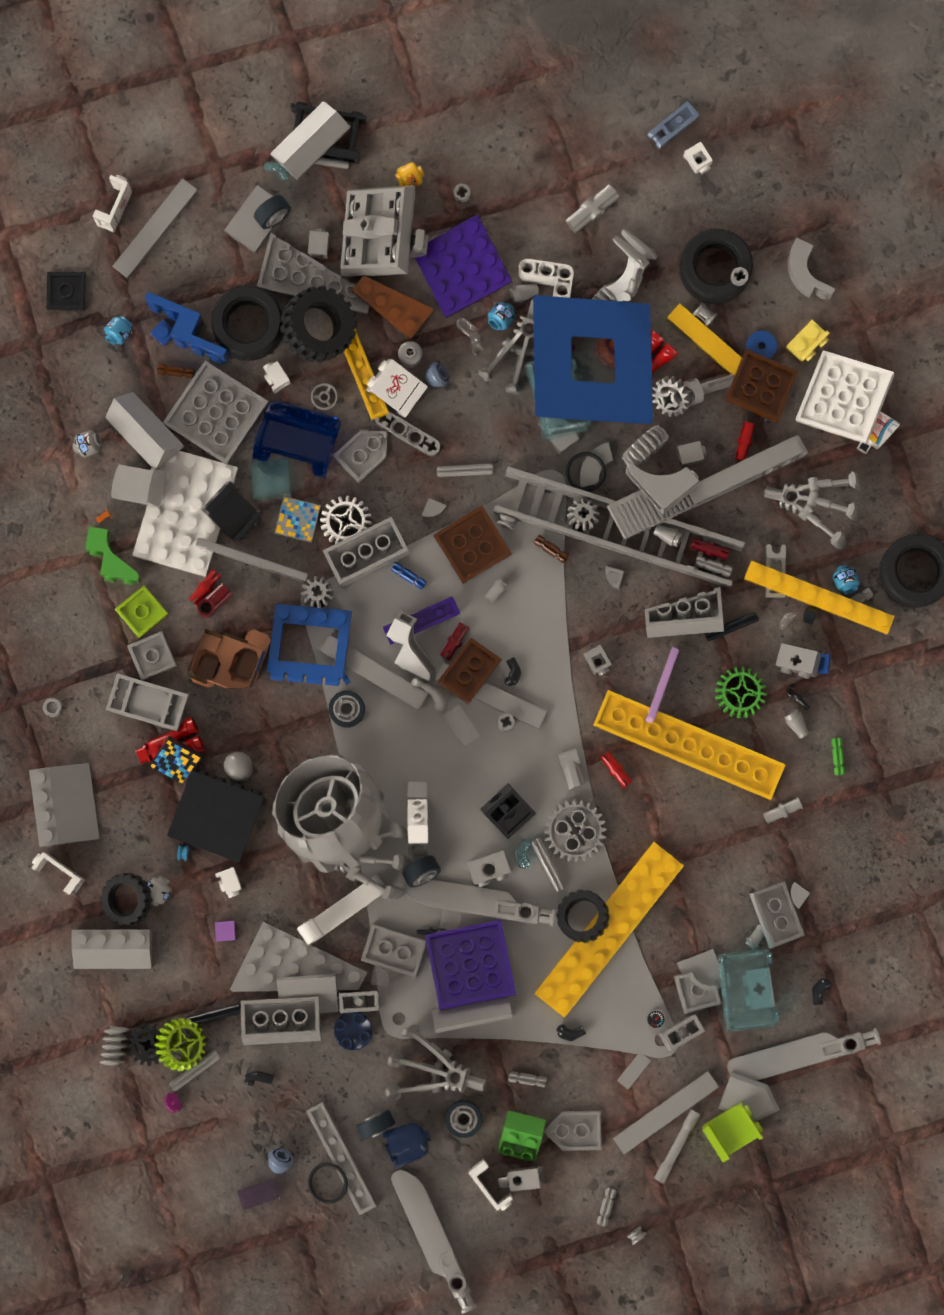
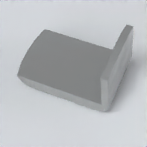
[111,465,167,507]

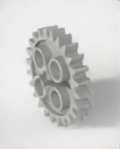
[544,799,607,862]

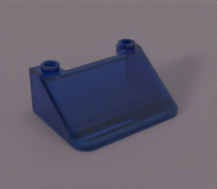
[252,401,341,479]

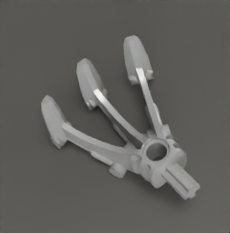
[592,229,657,301]
[479,300,534,395]
[764,471,862,550]
[335,822,412,900]
[386,1024,486,1100]

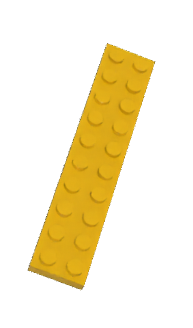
[593,690,786,800]
[534,842,684,1018]

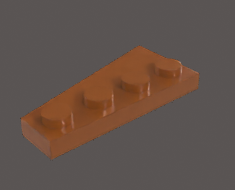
[351,276,434,339]

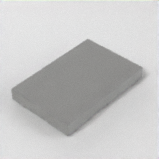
[224,185,275,253]
[749,881,805,949]
[361,924,427,978]
[277,974,338,1013]

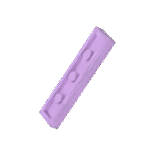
[645,647,679,723]

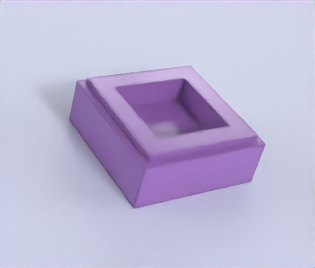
[215,921,236,942]

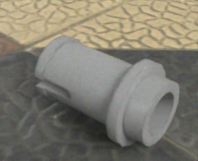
[484,579,508,604]
[745,924,765,950]

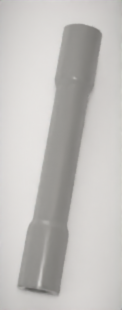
[654,1109,701,1184]

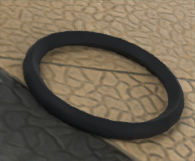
[566,452,606,492]
[308,1163,348,1204]

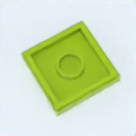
[115,585,169,639]

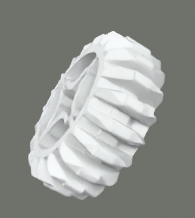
[320,496,372,544]

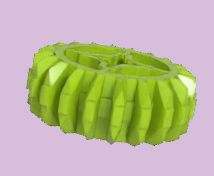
[155,1018,207,1071]

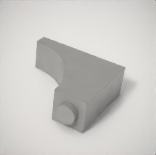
[626,463,699,515]

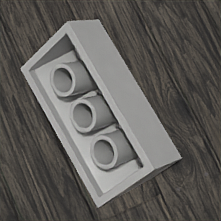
[323,517,410,588]
[72,930,152,969]
[241,997,321,1045]
[431,997,512,1033]

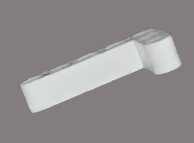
[518,259,574,298]
[297,874,386,945]

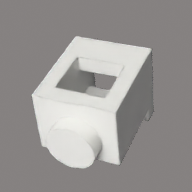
[684,142,713,174]
[263,361,291,394]
[215,867,243,898]

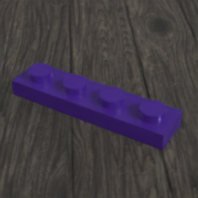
[383,596,460,645]

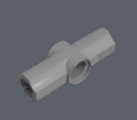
[565,185,619,234]

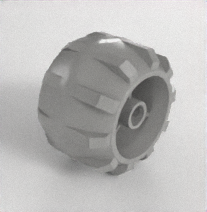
[272,755,390,873]

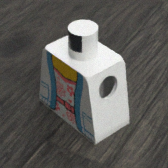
[857,411,900,454]

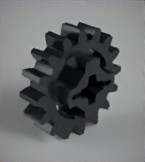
[127,1024,170,1066]

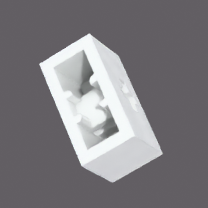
[408,799,428,843]

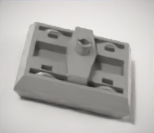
[340,185,415,277]

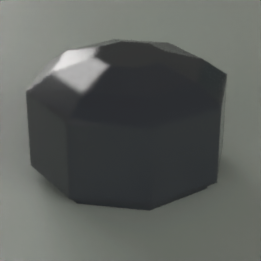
[803,605,817,625]

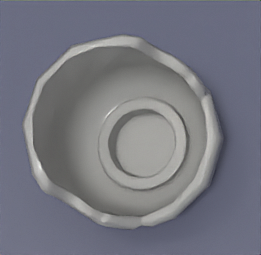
[224,751,253,783]

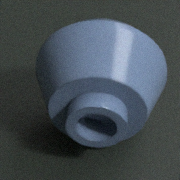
[425,362,449,387]
[268,1148,294,1174]

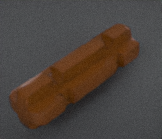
[157,363,194,379]
[534,535,569,563]

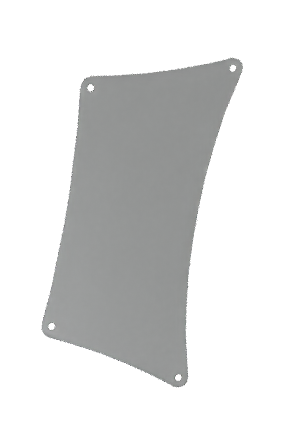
[301,470,678,1058]

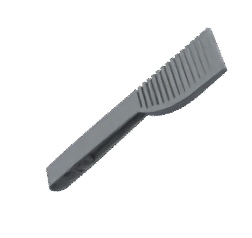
[607,435,808,540]

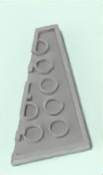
[257,233,370,315]

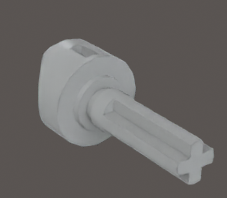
[681,374,734,406]

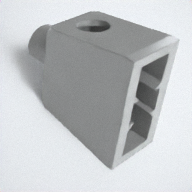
[498,1165,546,1192]

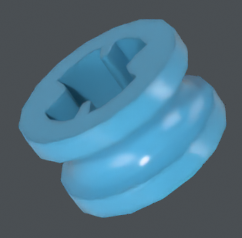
[177,843,189,861]

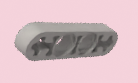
[374,412,440,456]

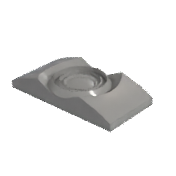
[106,673,189,732]

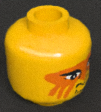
[395,162,424,187]

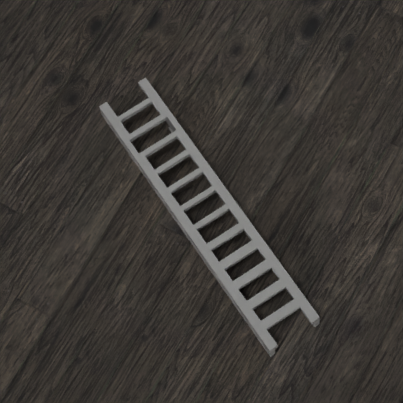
[494,466,745,588]

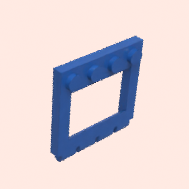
[267,604,352,686]

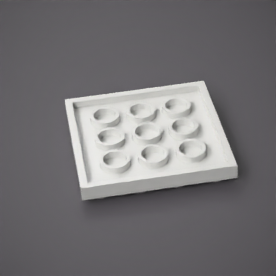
[795,350,895,444]

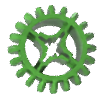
[715,666,767,718]

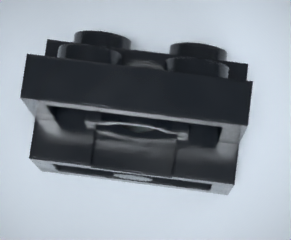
[480,783,536,839]

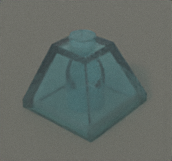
[251,459,291,500]

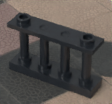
[291,102,366,164]

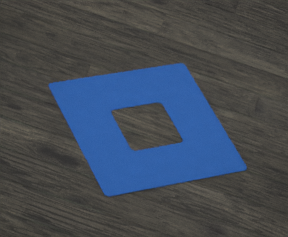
[533,295,653,424]

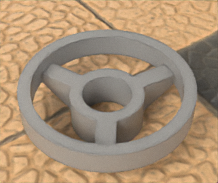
[311,383,338,410]

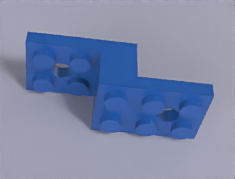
[145,292,229,364]

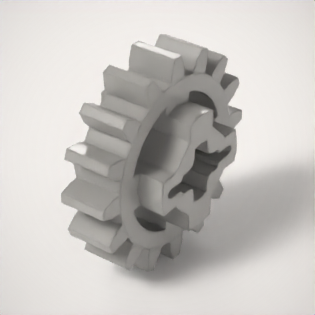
[652,376,692,417]

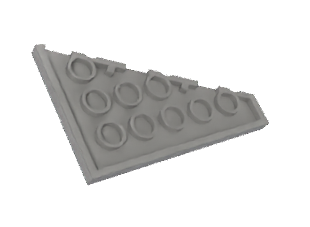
[230,922,367,992]

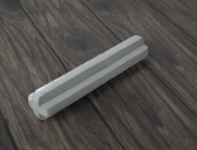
[437,464,493,477]
[531,838,565,892]
[170,1050,221,1091]

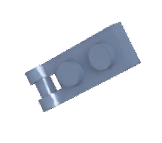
[647,101,700,149]

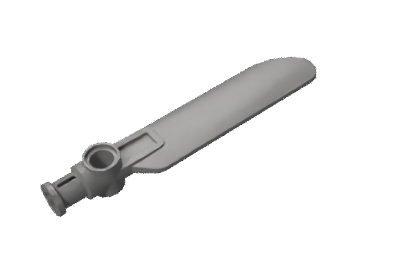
[405,880,556,927]
[727,1028,881,1080]
[391,1170,478,1314]

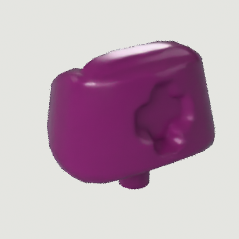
[164,1092,183,1113]

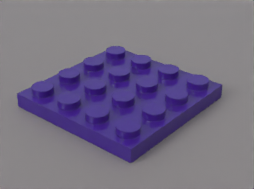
[415,214,513,318]
[425,920,516,1010]

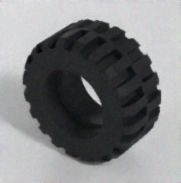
[280,286,357,363]

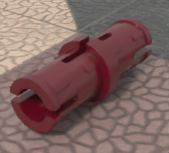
[690,537,730,560]
[440,622,470,661]

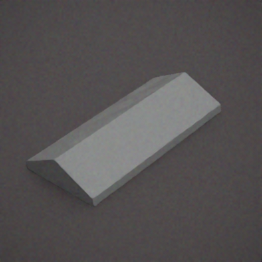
[270,101,350,180]

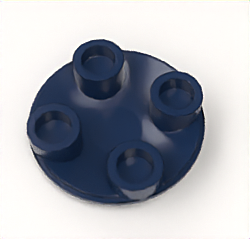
[334,1012,373,1050]

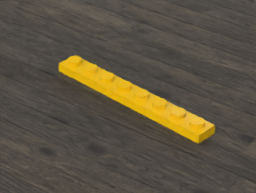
[744,561,895,635]

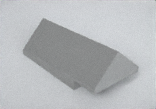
[105,392,184,470]

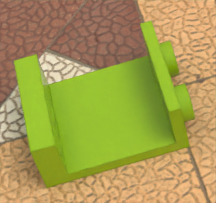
[702,1101,764,1163]

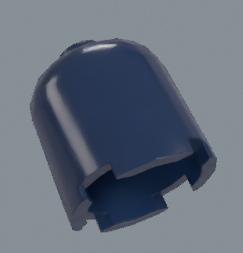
[382,1123,431,1169]

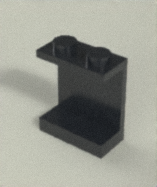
[201,481,263,541]

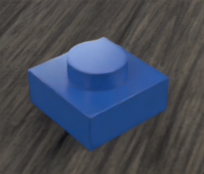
[150,319,173,347]
[817,654,831,675]

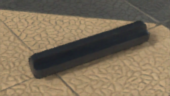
[704,612,759,641]
[186,1003,241,1024]

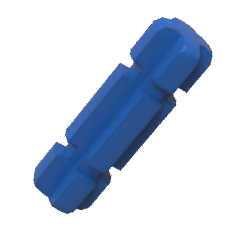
[391,562,426,590]

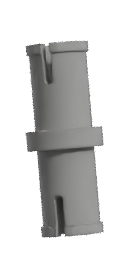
[763,797,803,824]

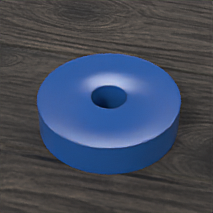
[746,331,777,359]

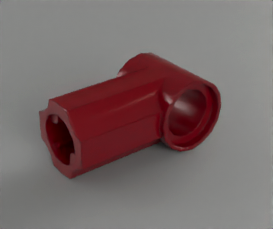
[197,583,233,618]

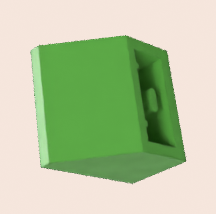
[497,1110,546,1162]

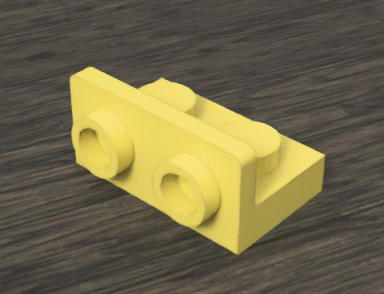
[786,320,830,363]

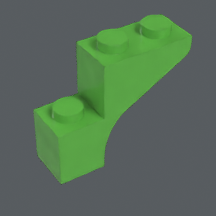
[85,526,141,585]

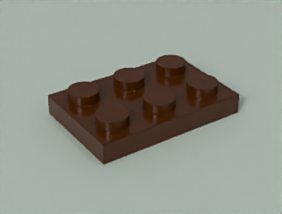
[437,638,502,705]

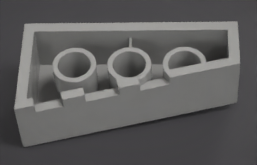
[645,587,724,638]

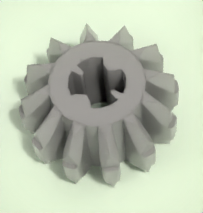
[567,498,600,532]
[301,576,334,608]

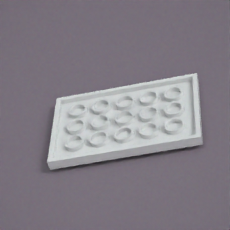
[132,451,238,577]

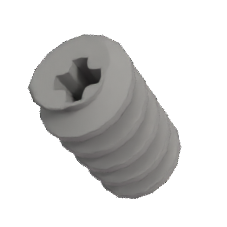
[100,1025,129,1067]

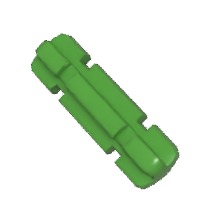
[831,738,846,776]

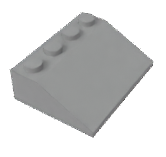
[29,763,100,848]

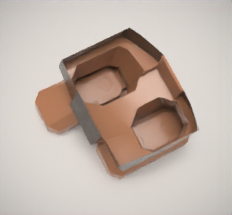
[188,629,271,689]

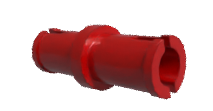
[735,422,755,461]
[188,569,221,606]
[600,751,633,789]

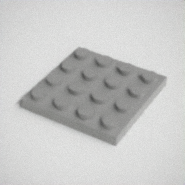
[163,360,269,465]

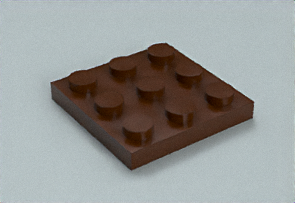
[725,349,798,423]
[433,506,512,584]

